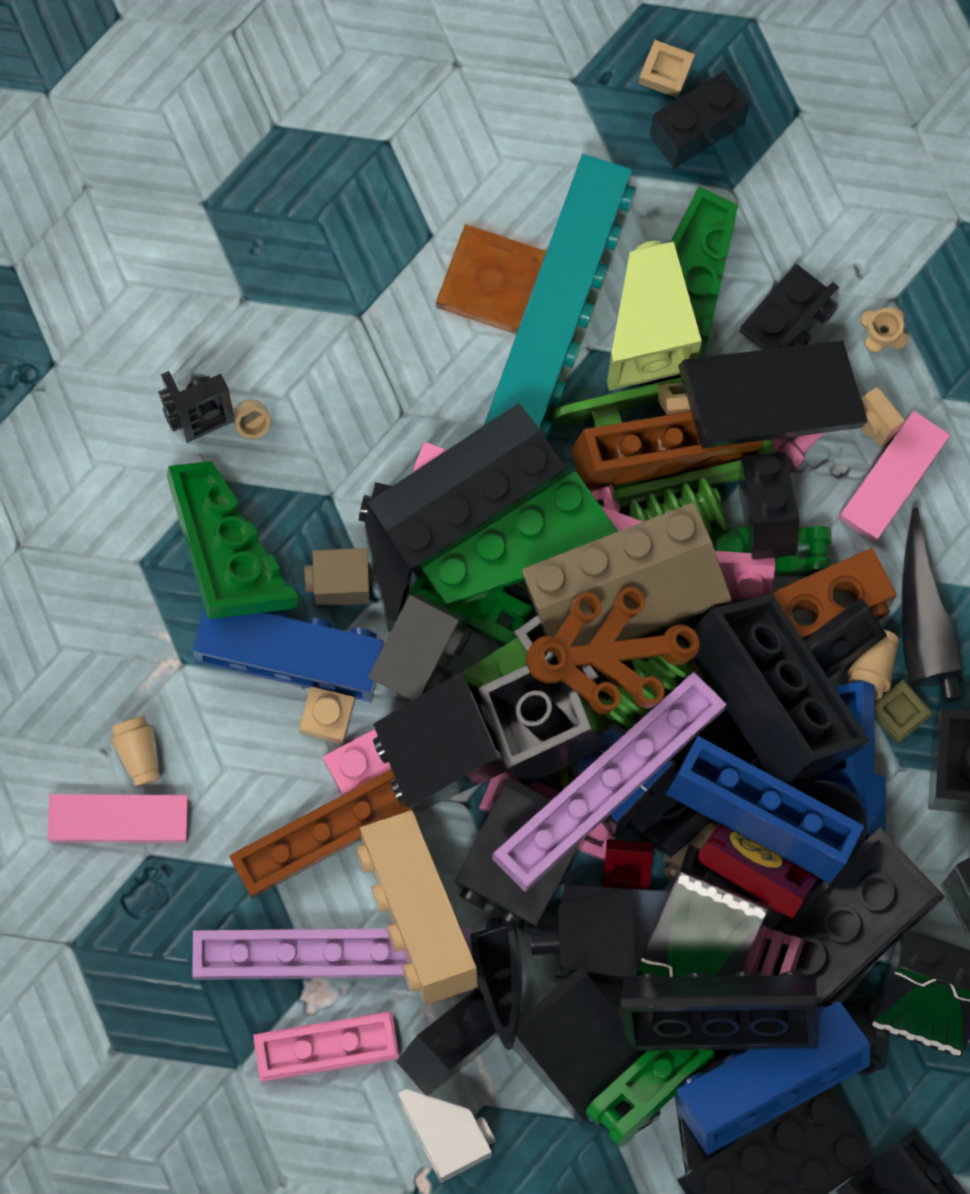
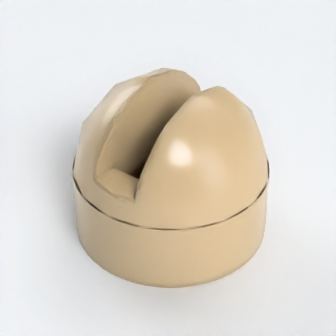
[234,399,271,439]

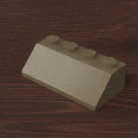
[521,502,731,647]

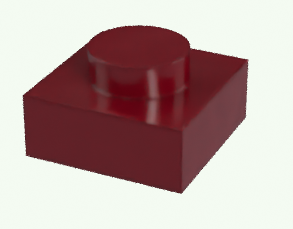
[603,839,653,890]

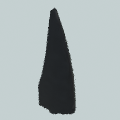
[901,507,963,702]
[470,918,523,1050]

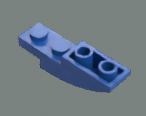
[818,681,886,842]

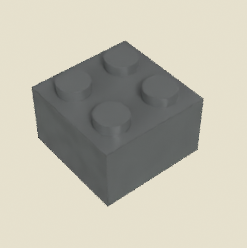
[368,594,472,700]

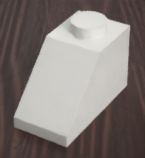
[398,1089,495,1183]

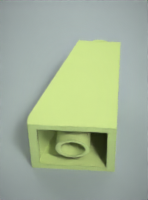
[607,241,702,391]

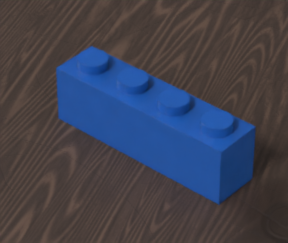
[193,608,384,703]
[666,736,864,883]
[676,1001,870,1156]

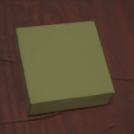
[874,679,933,745]

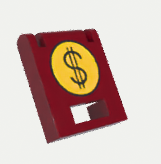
[698,824,818,919]

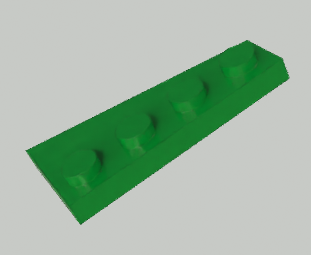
[670,187,738,358]
[167,461,299,619]
[422,471,618,610]

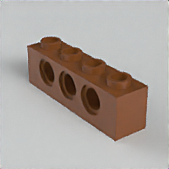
[571,412,764,490]
[772,547,897,640]

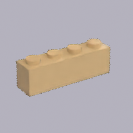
[355,810,478,1006]

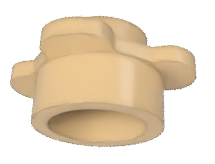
[860,307,908,353]

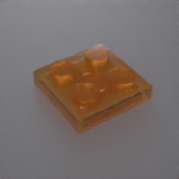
[436,224,546,334]

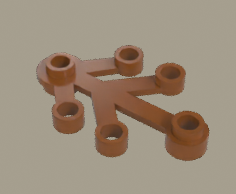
[526,587,700,714]

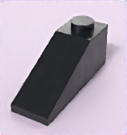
[358,482,412,632]

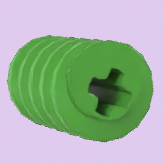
[629,478,729,535]
[598,656,693,729]

